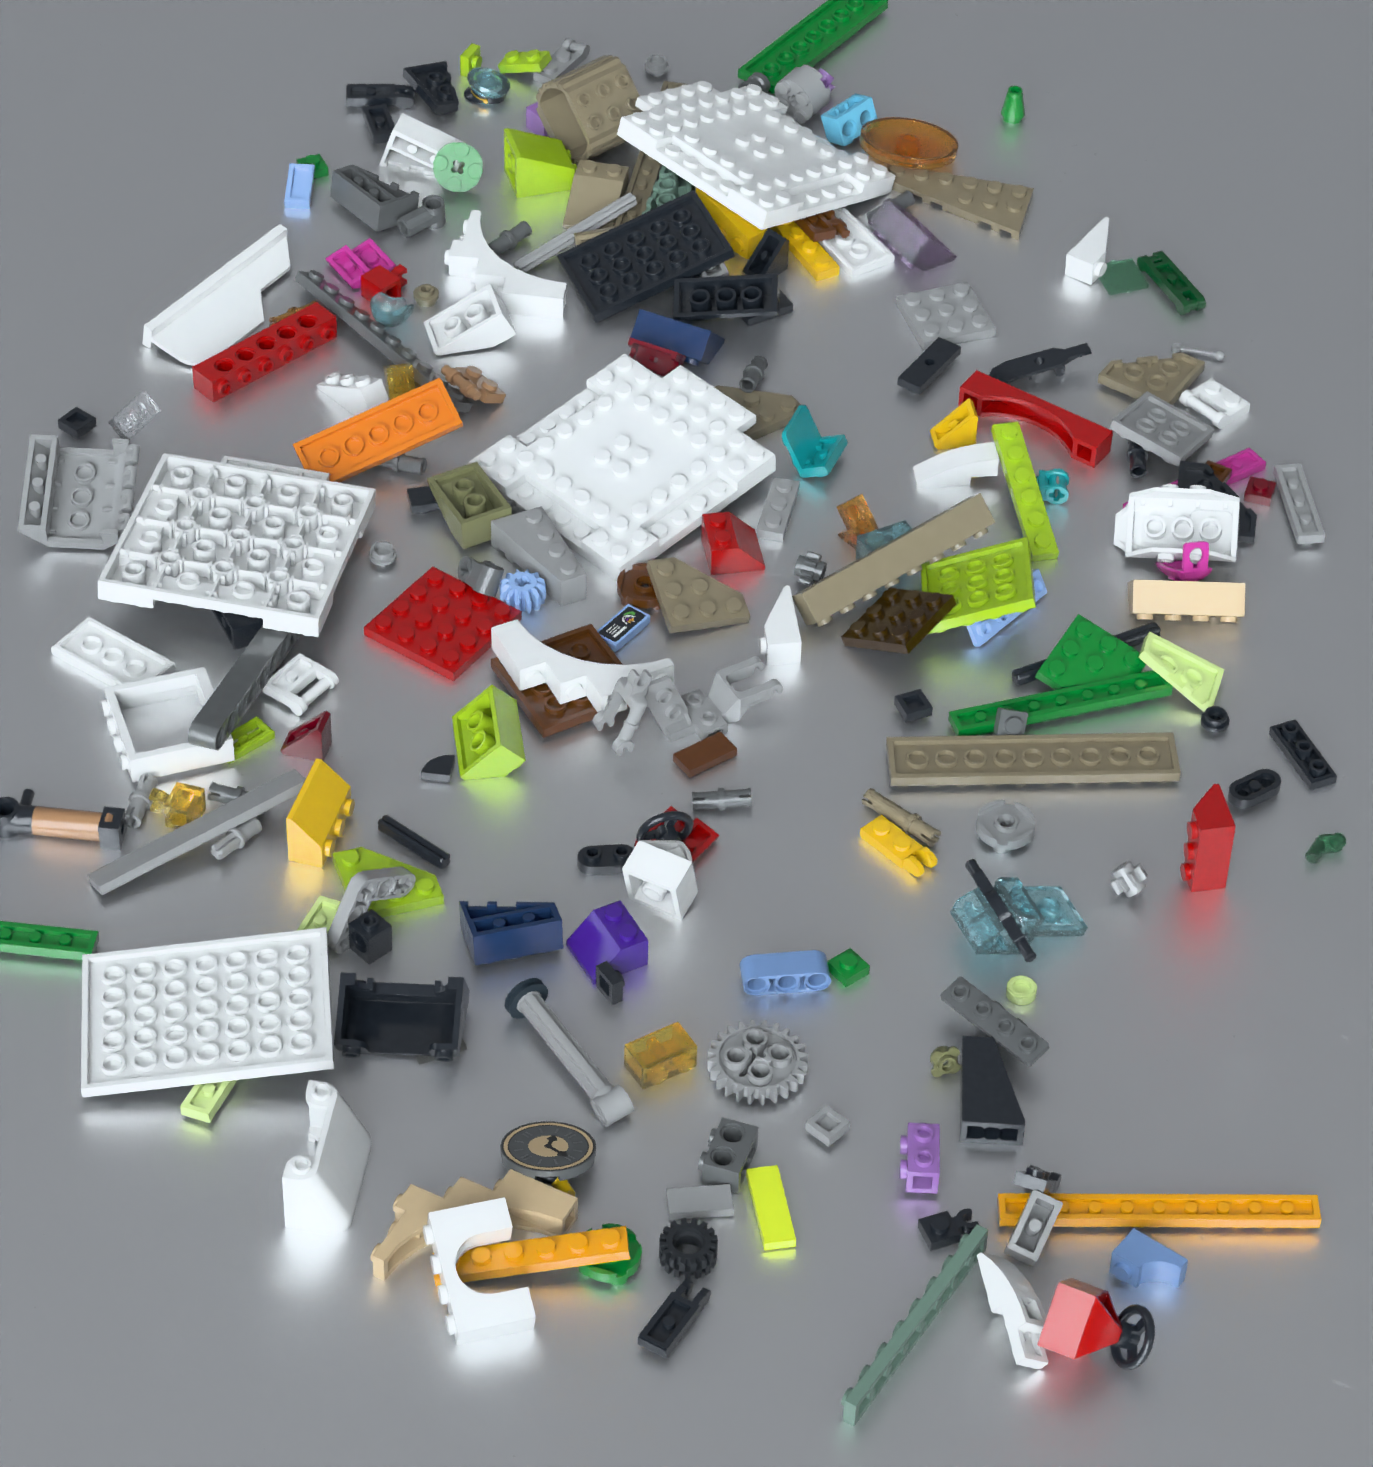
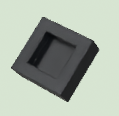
[58,407,97,439]
[894,689,933,723]
[596,961,625,1005]

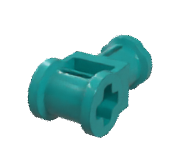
[1035,469,1070,505]

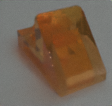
[836,494,885,555]

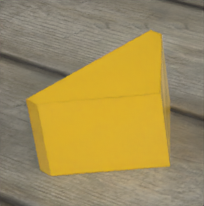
[930,398,978,450]

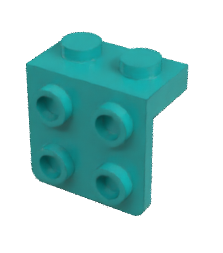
[782,405,848,478]

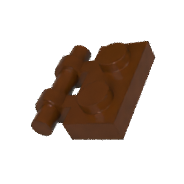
[794,210,850,242]

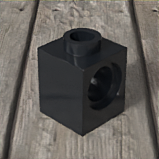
[348,909,392,965]

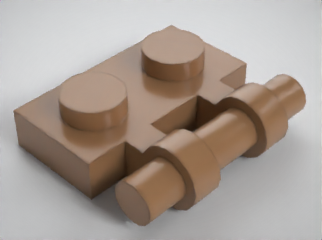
[441,365,506,403]

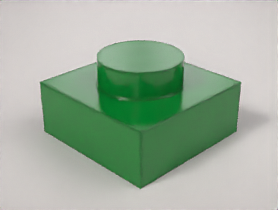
[296,154,329,179]
[827,948,870,987]

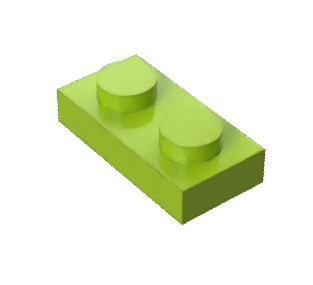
[498,49,552,73]

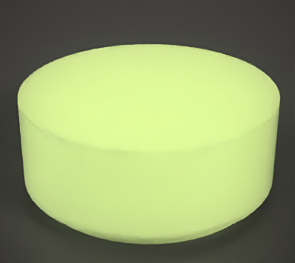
[1006,976,1037,1005]

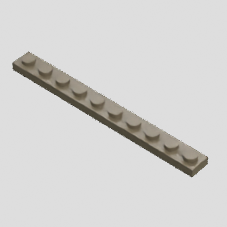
[614,81,688,227]

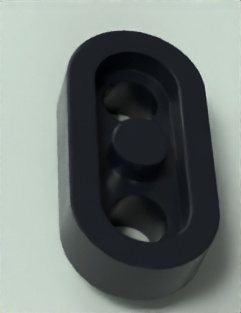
[1228,769,1281,809]
[577,844,634,875]

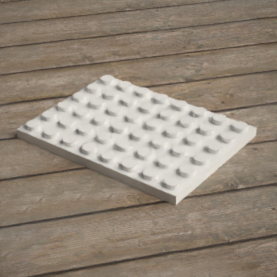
[81,927,334,1098]

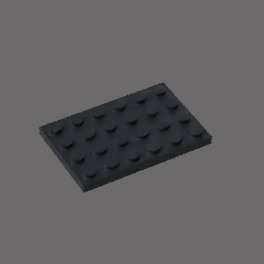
[557,190,735,323]

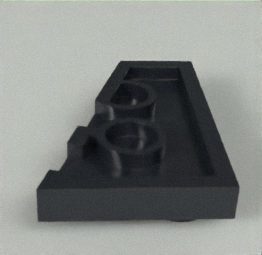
[403,61,459,114]

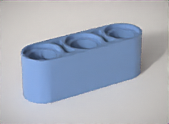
[739,950,831,996]

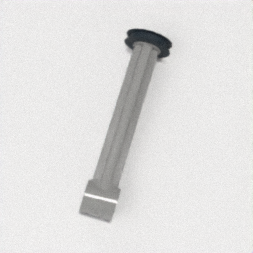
[504,978,634,1127]

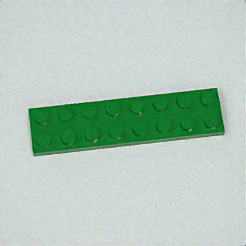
[738,0,888,94]

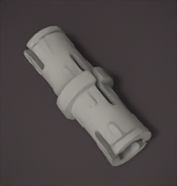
[125,774,158,828]

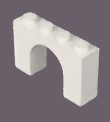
[423,1197,536,1345]

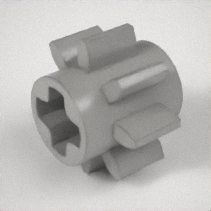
[1110,861,1148,898]

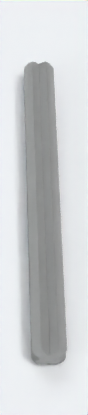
[513,193,637,273]

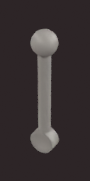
[1171,343,1225,361]

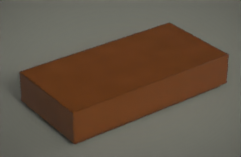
[673,731,737,778]

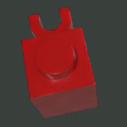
[361,264,407,310]

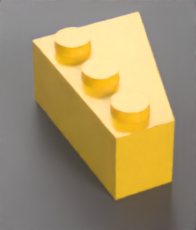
[696,187,768,260]

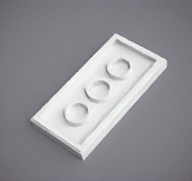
[818,207,895,278]
[51,617,176,686]

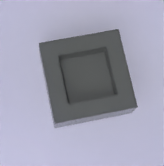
[992,707,1028,735]

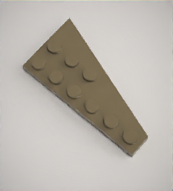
[886,163,1034,240]

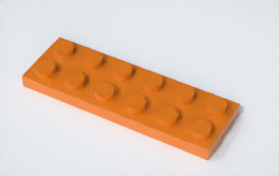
[293,378,463,483]

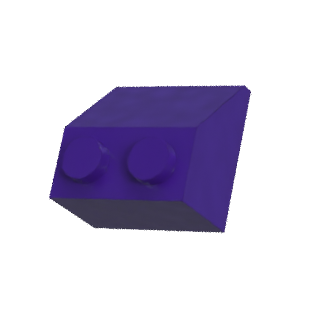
[566,900,648,985]

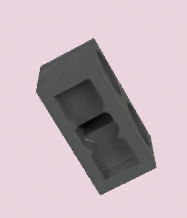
[698,1117,759,1194]

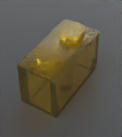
[624,1022,697,1090]

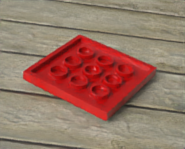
[364,566,522,681]

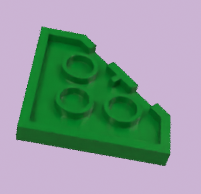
[1035,614,1147,690]

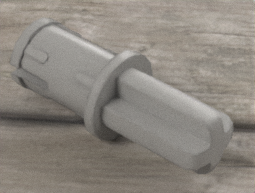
[210,817,262,860]

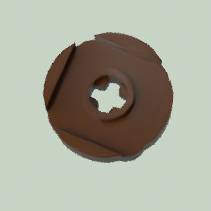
[617,563,661,610]

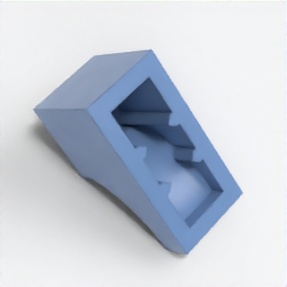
[1109,1228,1188,1288]

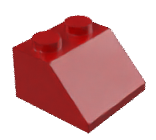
[701,512,765,575]

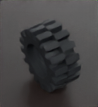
[659,1218,718,1280]

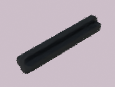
[378,815,450,869]

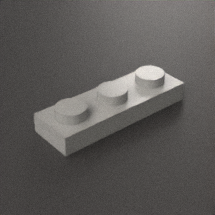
[756,477,800,542]

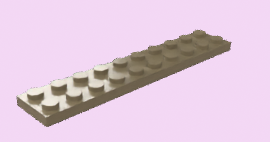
[886,732,1181,786]

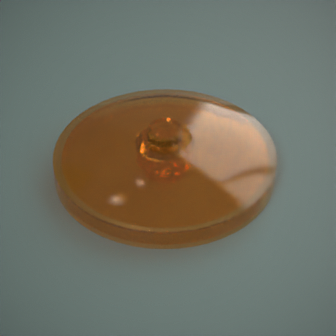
[859,117,958,169]

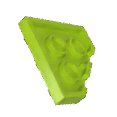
[333,847,444,918]

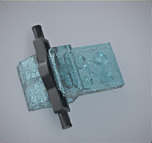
[950,859,1088,962]

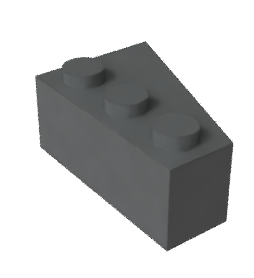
[330,164,420,232]

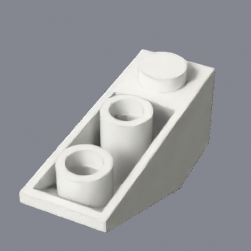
[317,372,389,416]

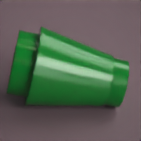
[1001,86,1025,124]

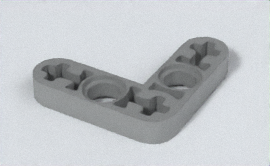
[327,866,416,954]

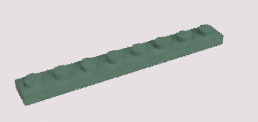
[841,1224,988,1426]

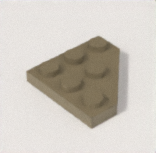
[1098,353,1205,405]
[714,385,801,440]
[646,557,751,634]

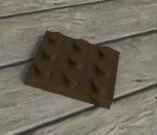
[841,588,956,654]

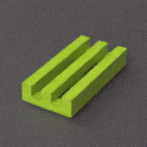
[227,716,275,764]

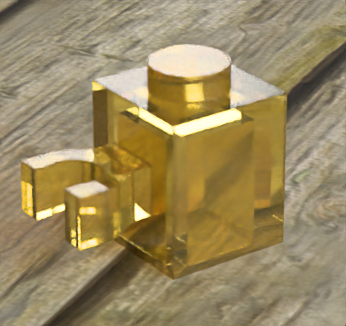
[383,363,415,400]
[149,782,206,829]

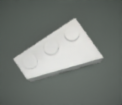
[379,113,470,176]

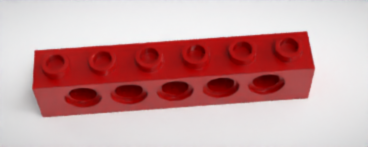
[192,302,337,403]

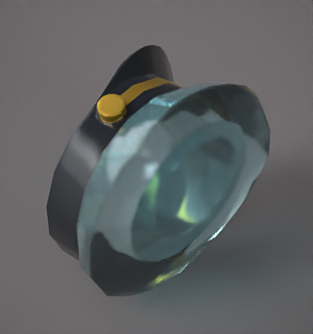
[464,67,510,104]

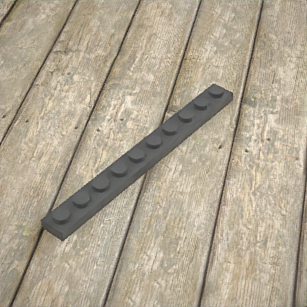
[294,270,473,413]

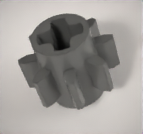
[794,551,827,586]

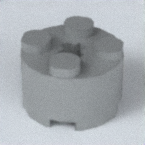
[775,65,831,124]

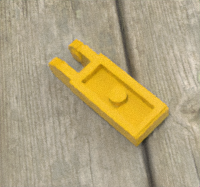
[860,815,938,877]

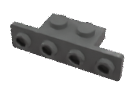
[940,976,1049,1067]

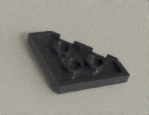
[1177,461,1257,544]

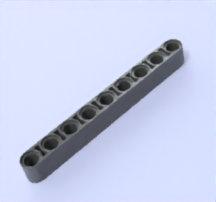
[188,626,302,751]

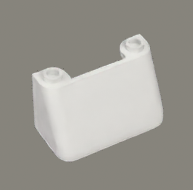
[282,1080,371,1233]

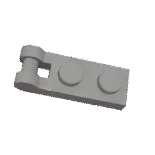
[533,38,590,84]

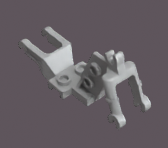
[592,656,783,756]

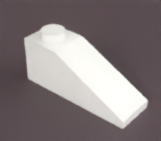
[1065,217,1109,285]
[759,585,802,665]

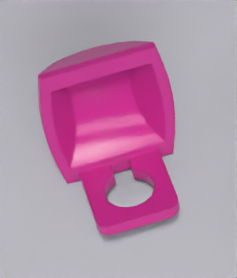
[1155,541,1212,581]

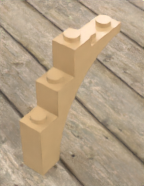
[371,1169,578,1281]

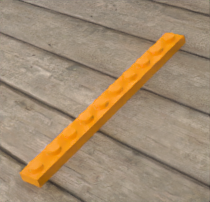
[997,1193,1321,1228]

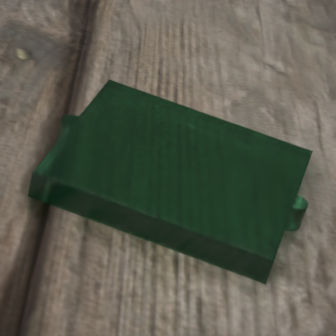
[1099,258,1149,295]

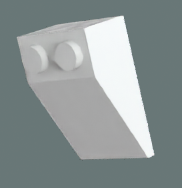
[424,284,516,356]

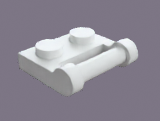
[1179,378,1250,429]
[263,653,339,716]

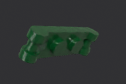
[1137,251,1206,315]

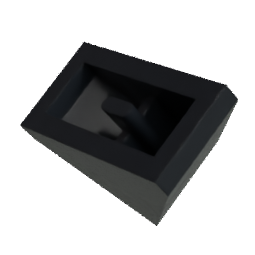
[742,228,789,275]

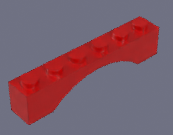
[958,370,1113,468]

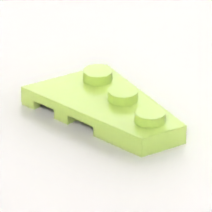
[1139,631,1225,712]

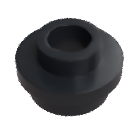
[1201,706,1230,732]

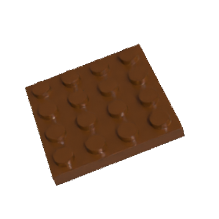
[491,624,629,738]

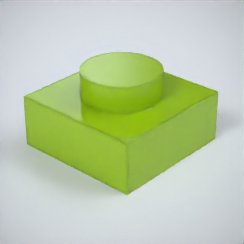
[460,43,482,78]

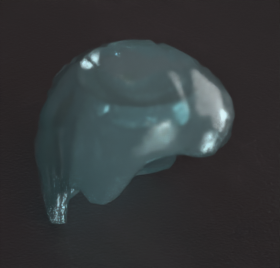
[370,292,414,328]

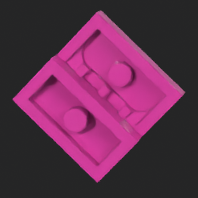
[325,238,396,289]

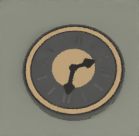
[500,1121,596,1181]

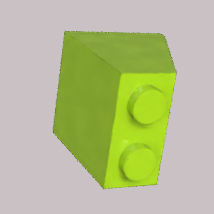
[504,128,577,198]

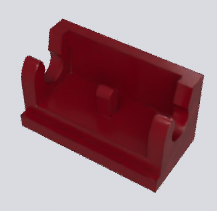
[628,337,686,377]

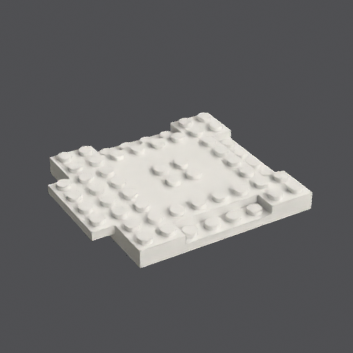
[617,81,896,230]
[469,354,776,581]
[98,453,376,637]

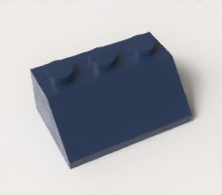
[631,309,725,367]

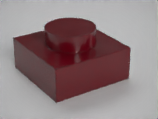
[1243,476,1277,507]

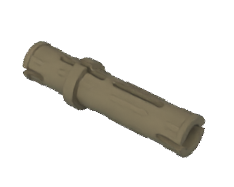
[862,788,941,847]

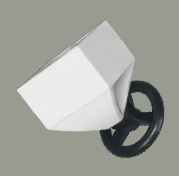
[622,811,698,920]

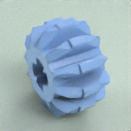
[500,569,546,614]

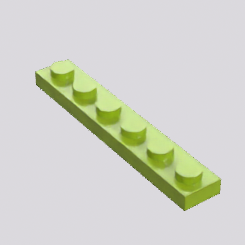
[991,421,1059,562]

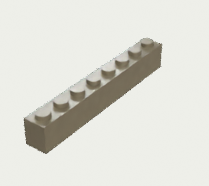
[792,493,996,627]

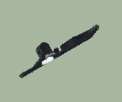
[989,343,1092,384]

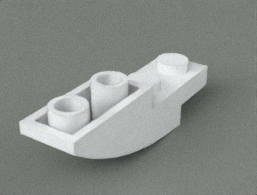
[977,1252,1049,1369]

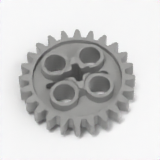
[707,1019,808,1105]

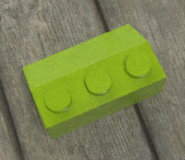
[452,685,526,780]

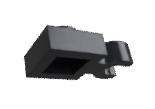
[918,1209,979,1251]

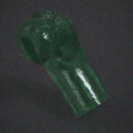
[1305,833,1346,864]

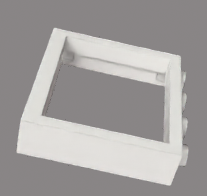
[100,667,235,782]

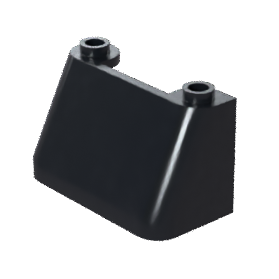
[334,972,470,1062]

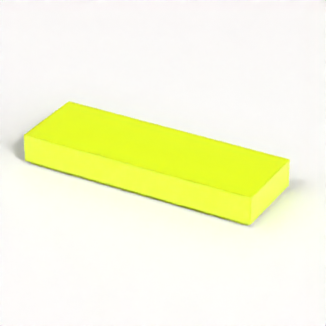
[746,1165,796,1250]

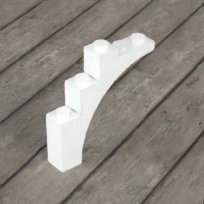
[445,210,567,319]
[491,619,674,713]

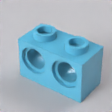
[821,93,879,146]

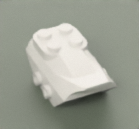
[1114,484,1240,564]

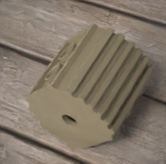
[536,55,643,164]

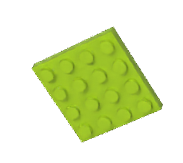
[921,537,1036,634]

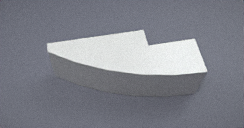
[913,442,999,489]

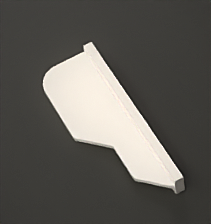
[142,224,290,366]

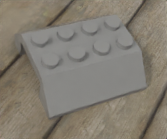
[18,434,140,550]

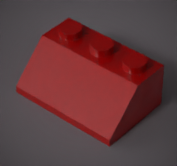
[1180,784,1236,892]

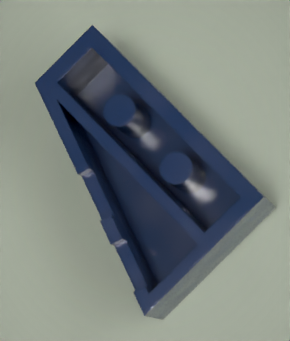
[459,901,563,966]

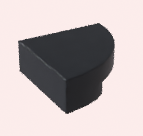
[421,755,455,783]

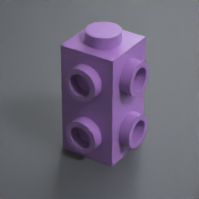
[900,1123,940,1194]

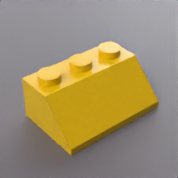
[286,758,355,868]

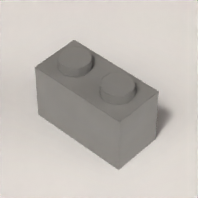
[1003,1189,1063,1267]

